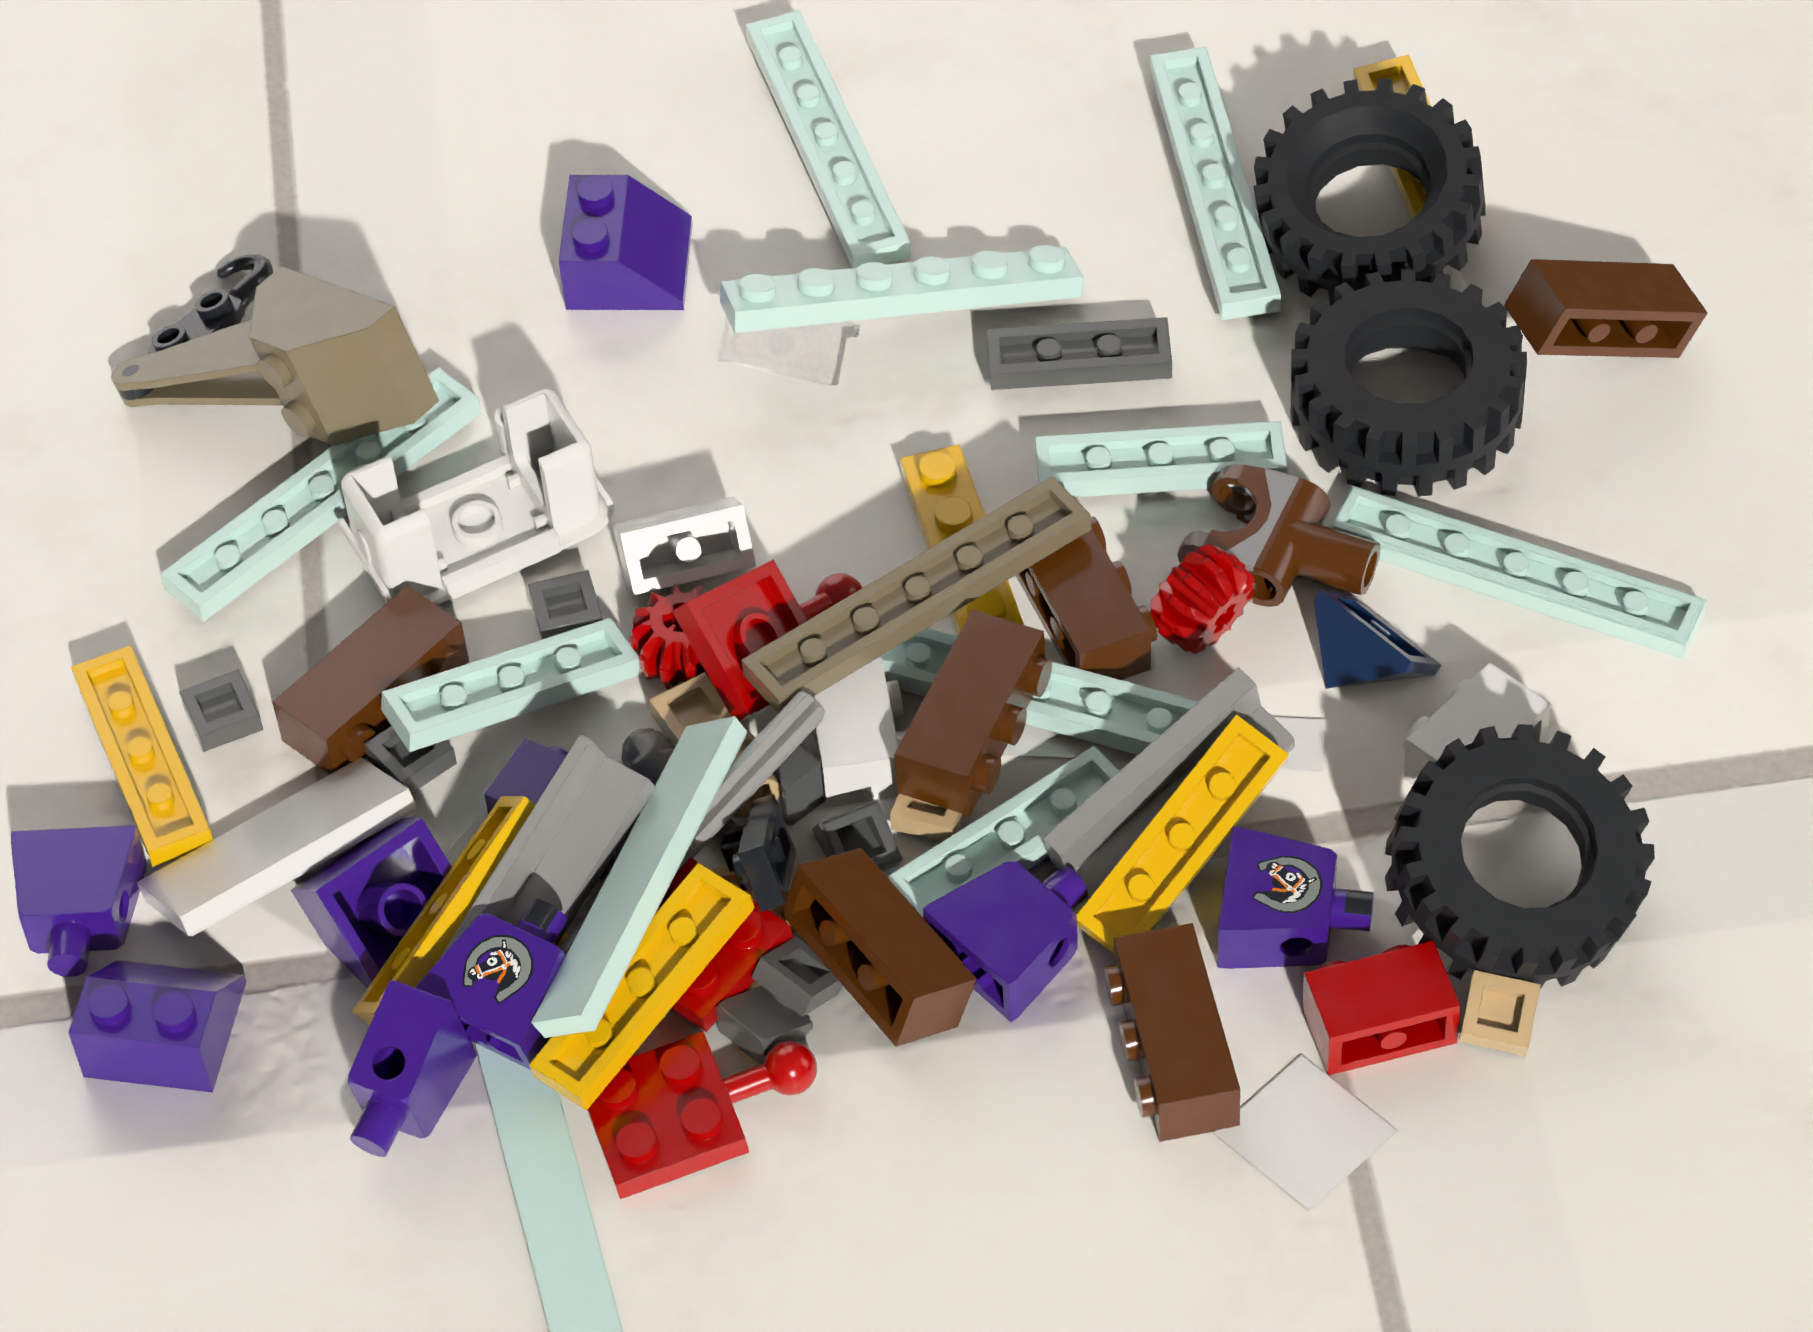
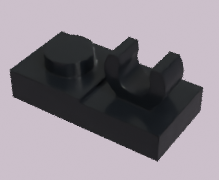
[721,794,796,912]

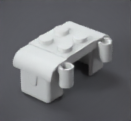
[337,389,614,605]

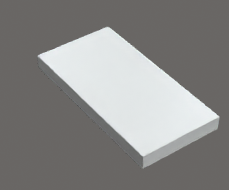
[137,758,417,936]

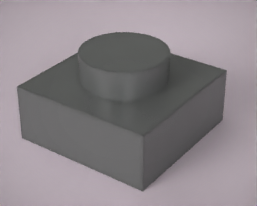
[528,570,603,640]
[179,669,263,752]
[364,726,457,794]
[751,936,843,1017]

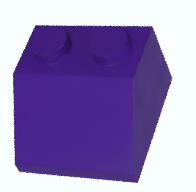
[559,175,693,310]
[291,818,452,988]
[68,960,246,1093]

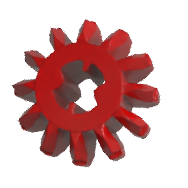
[1149,544,1255,654]
[630,583,709,690]

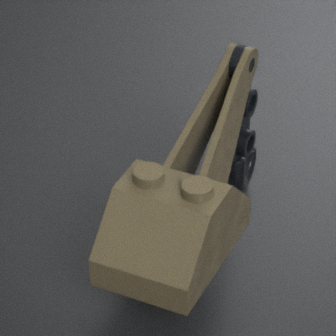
[111,254,439,445]

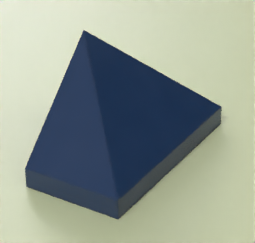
[1314,590,1441,689]

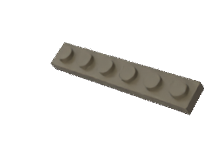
[742,476,1091,713]

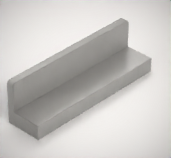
[1043,667,1295,900]
[440,735,656,958]

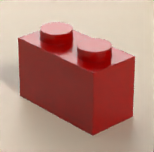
[1303,940,1460,1076]

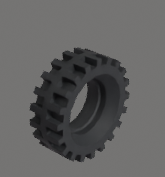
[1253,78,1486,305]
[1290,269,1527,497]
[1385,724,1655,989]

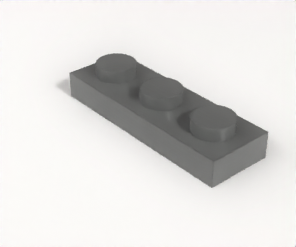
[987,317,1172,390]

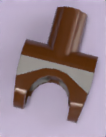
[1177,464,1380,607]

